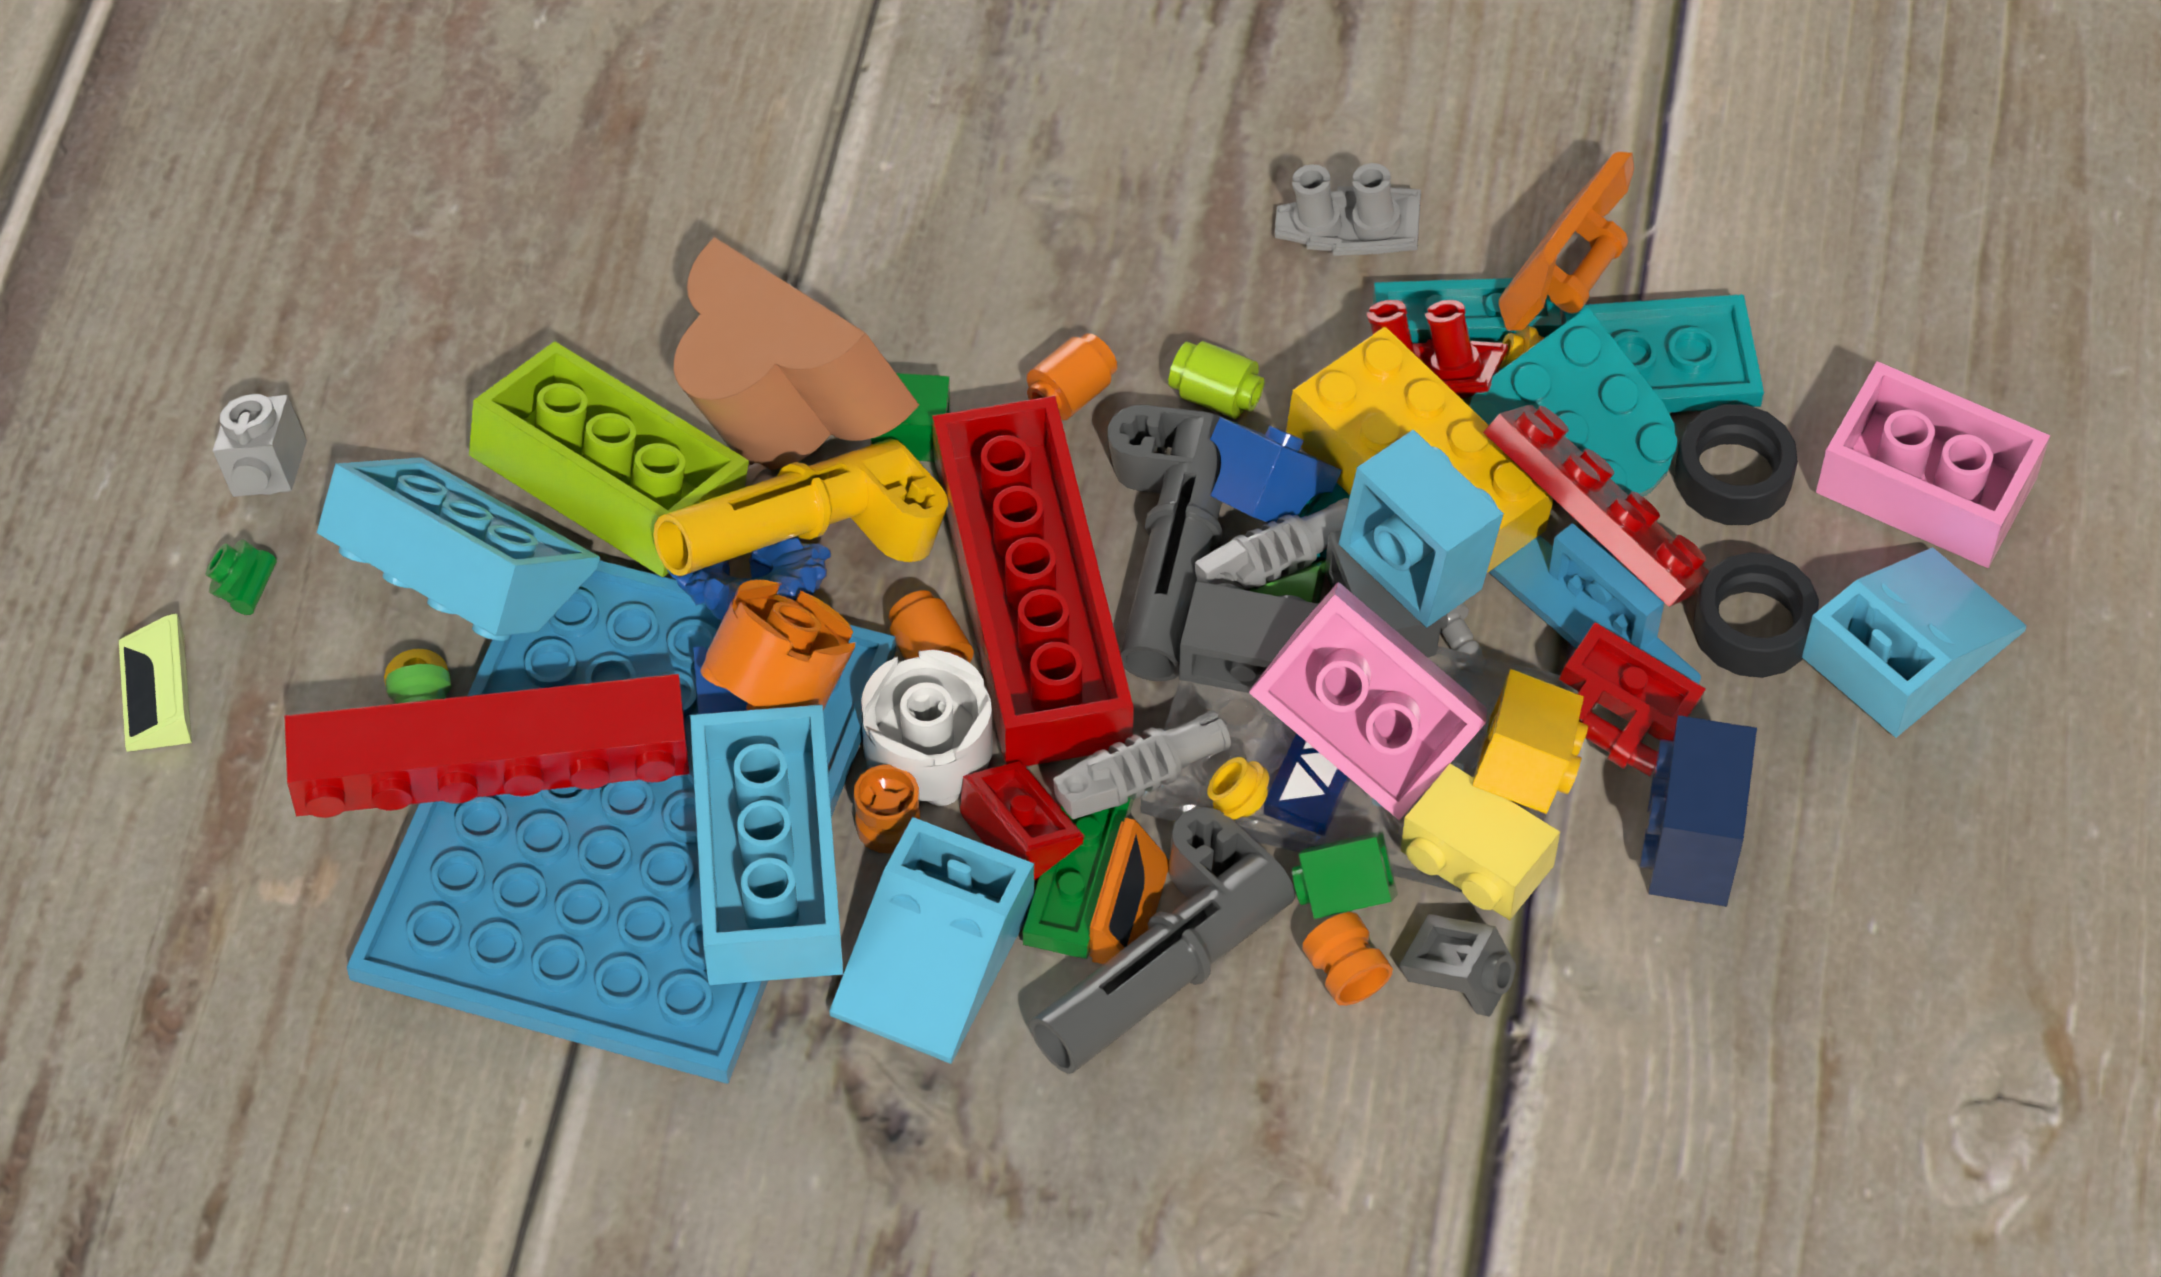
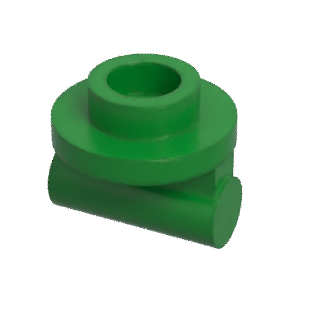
[205,539,277,615]

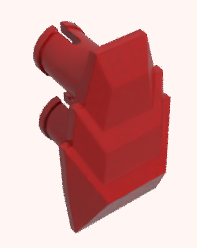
[1367,300,1508,399]

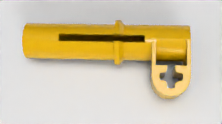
[653,439,948,576]

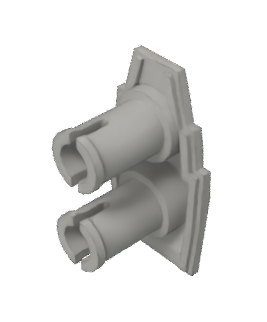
[1275,163,1421,256]

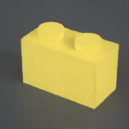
[1401,763,1560,921]

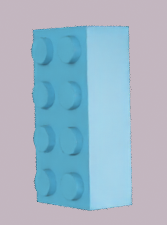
[690,705,843,985]

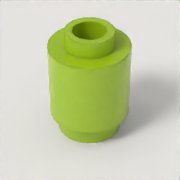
[1168,341,1265,419]

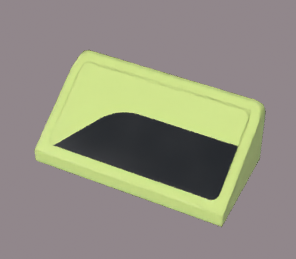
[119,614,192,752]

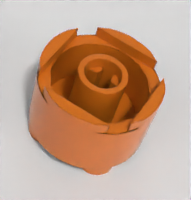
[700,580,856,711]

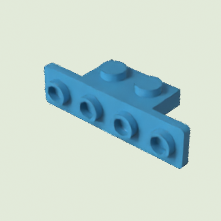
[1489,523,1701,684]

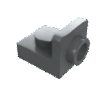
[1399,914,1516,1016]

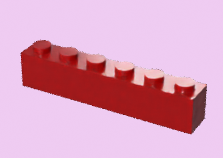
[284,674,690,818]

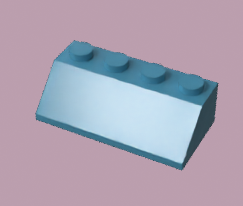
[317,457,600,641]

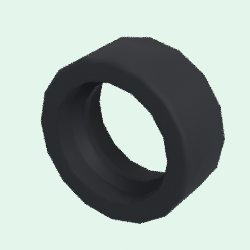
[1675,405,1798,525]
[1694,552,1819,678]

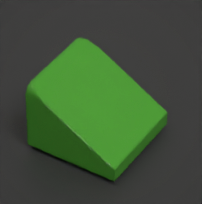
[1249,559,1326,604]

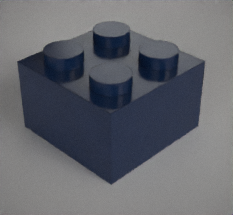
[1640,715,1757,907]

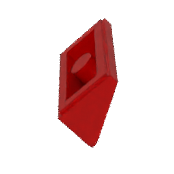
[960,761,1084,881]

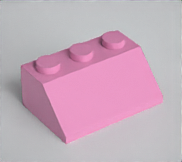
[1249,582,1487,821]

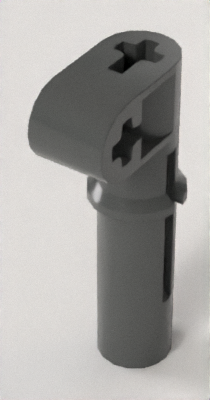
[1108,405,1223,681]
[1030,807,1295,1074]

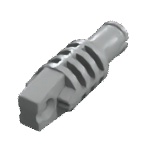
[1195,498,1349,591]
[1053,710,1231,819]

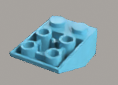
[1802,547,2027,738]
[829,817,1034,1064]

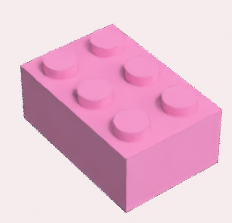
[1816,361,2050,568]

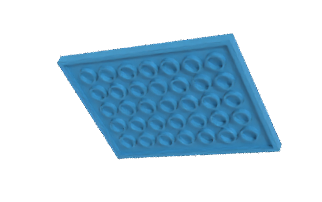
[346,560,896,1084]

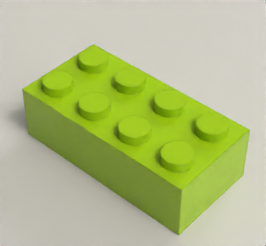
[469,341,749,577]

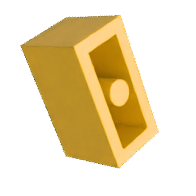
[1472,669,1588,814]

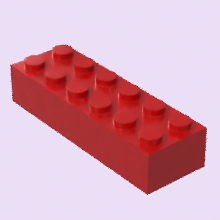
[932,396,1134,766]

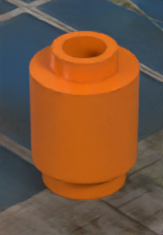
[1027,333,1118,421]
[888,590,974,663]

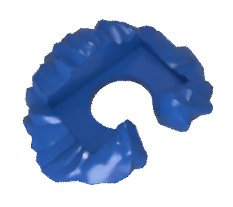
[667,537,831,620]

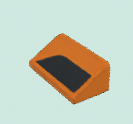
[1090,818,1169,964]

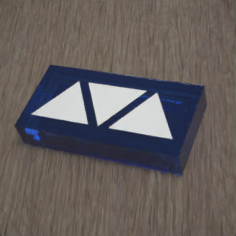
[1263,733,1350,836]

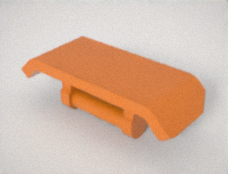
[1498,152,1634,331]

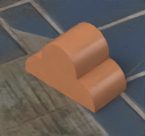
[674,237,919,470]

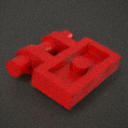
[1559,622,1706,777]

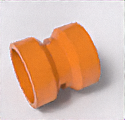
[854,764,920,854]
[1302,912,1393,1006]

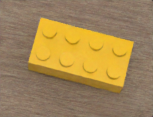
[1286,327,1554,574]

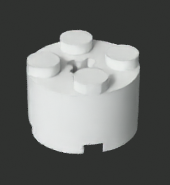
[861,650,993,806]

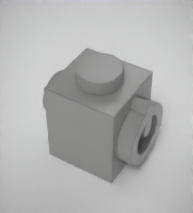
[213,394,307,497]

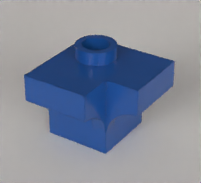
[1210,417,1342,523]

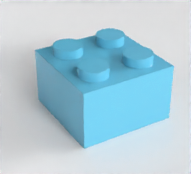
[1339,429,1504,628]

